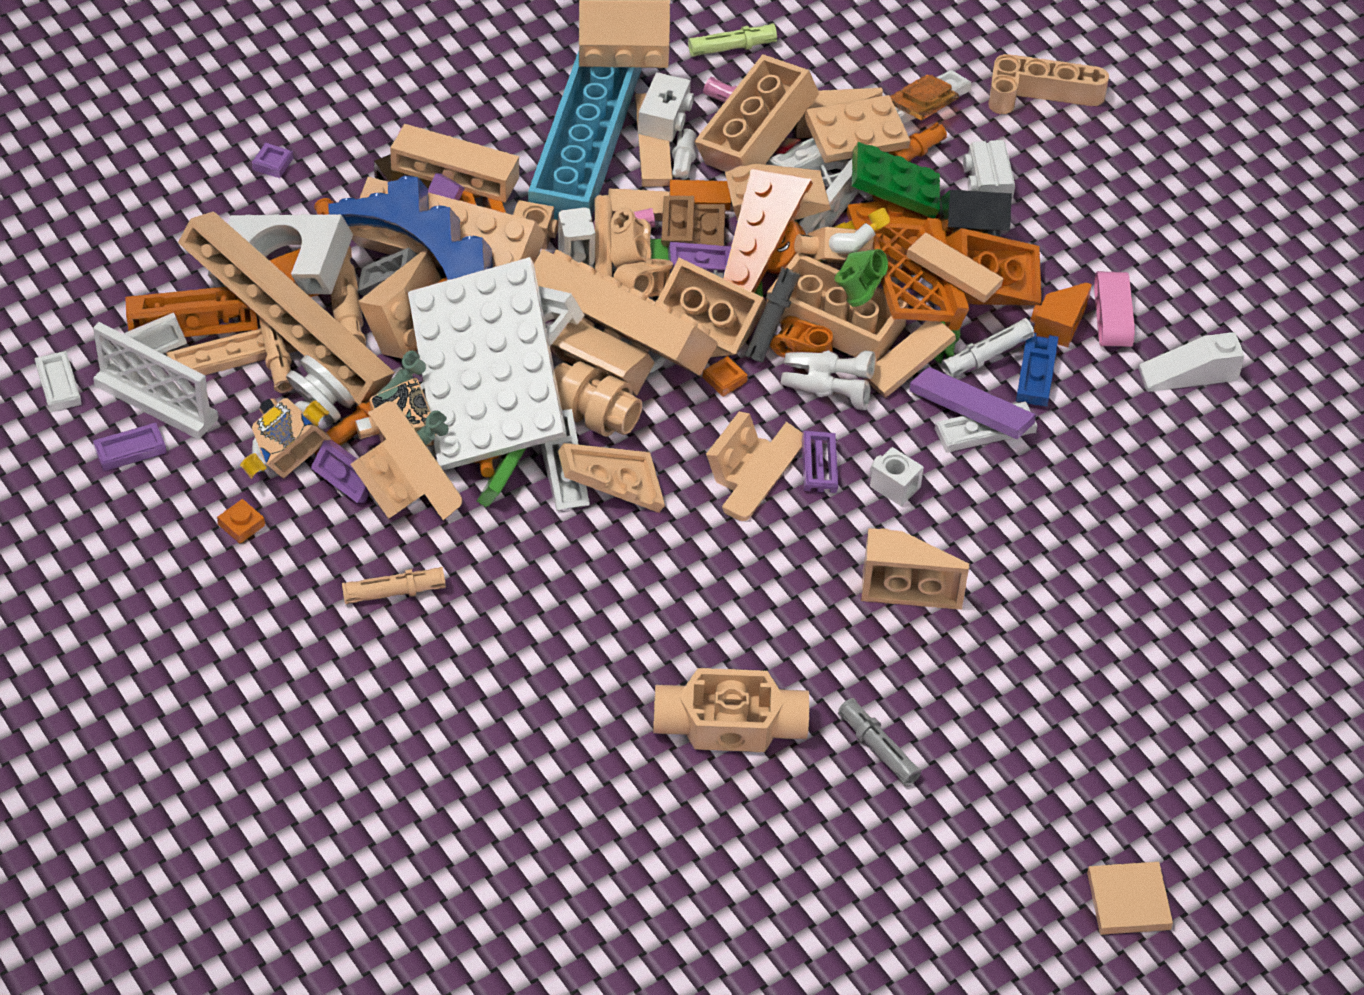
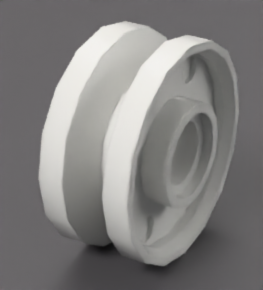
[286,355,355,423]

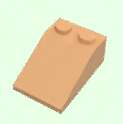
[725,164,831,221]
[358,249,441,358]
[861,528,969,610]

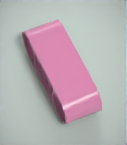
[1094,271,1135,347]

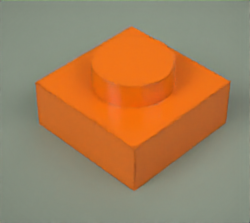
[217,499,265,544]

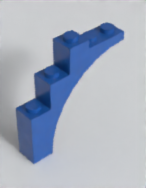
[328,176,493,280]

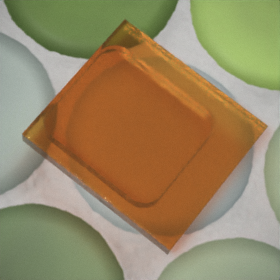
[890,75,959,121]

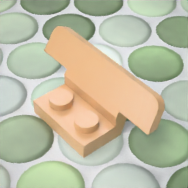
[350,401,462,520]
[706,411,803,521]

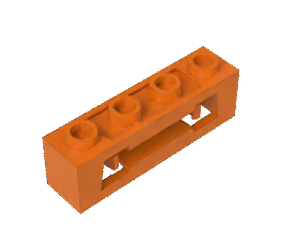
[125,287,258,337]

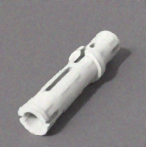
[942,318,1035,378]

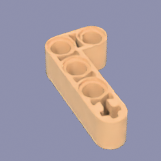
[988,54,1109,114]

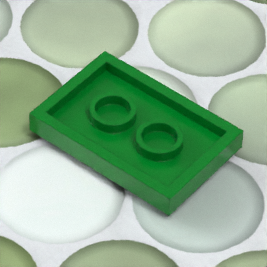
[851,142,940,218]

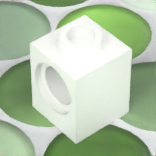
[870,447,924,506]

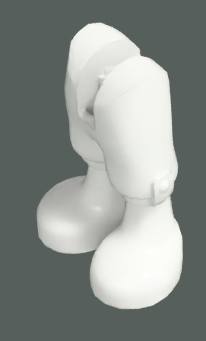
[780,350,876,410]

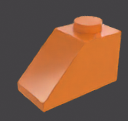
[1030,283,1092,348]

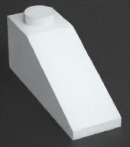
[1138,332,1245,392]
[540,409,590,511]

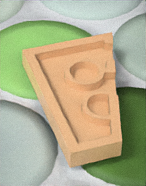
[558,443,665,513]

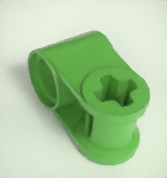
[834,249,888,307]

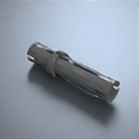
[745,267,800,362]

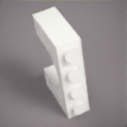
[208,214,353,294]

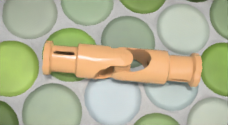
[331,246,366,346]

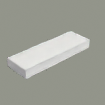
[935,402,1037,453]

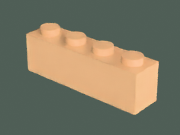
[390,124,519,203]

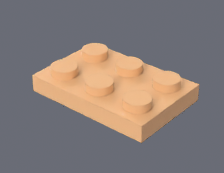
[804,95,911,163]

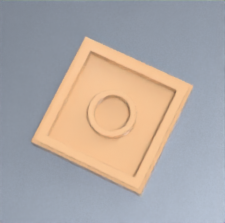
[1087,862,1173,935]

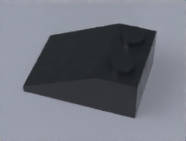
[939,190,1012,237]

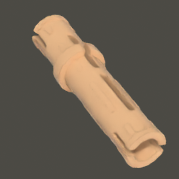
[257,314,293,393]
[342,567,446,605]

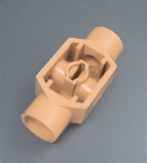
[653,668,809,752]

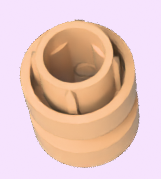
[554,361,642,437]

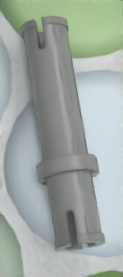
[838,698,922,786]

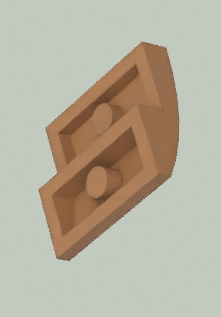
[661,196,725,248]

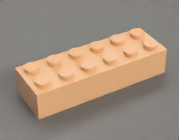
[349,177,546,270]
[534,249,718,376]

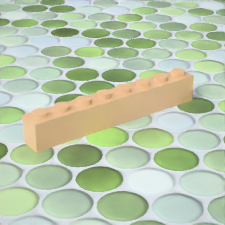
[178,211,395,405]

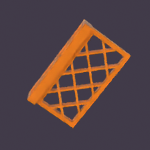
[866,218,969,331]

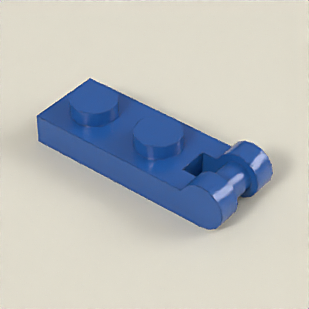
[1016,333,1059,407]

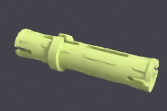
[688,23,777,57]

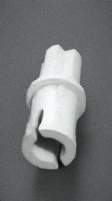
[672,129,697,180]

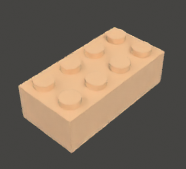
[694,54,819,172]
[766,253,908,363]

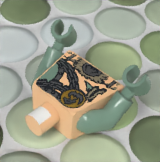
[355,350,449,446]

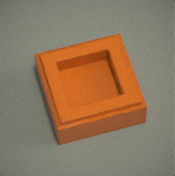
[702,356,748,397]

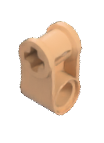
[610,207,652,268]
[613,259,673,297]

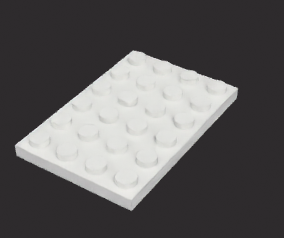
[408,257,567,470]

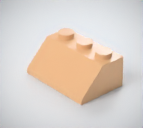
[579,0,670,68]
[658,258,766,355]
[550,317,655,396]

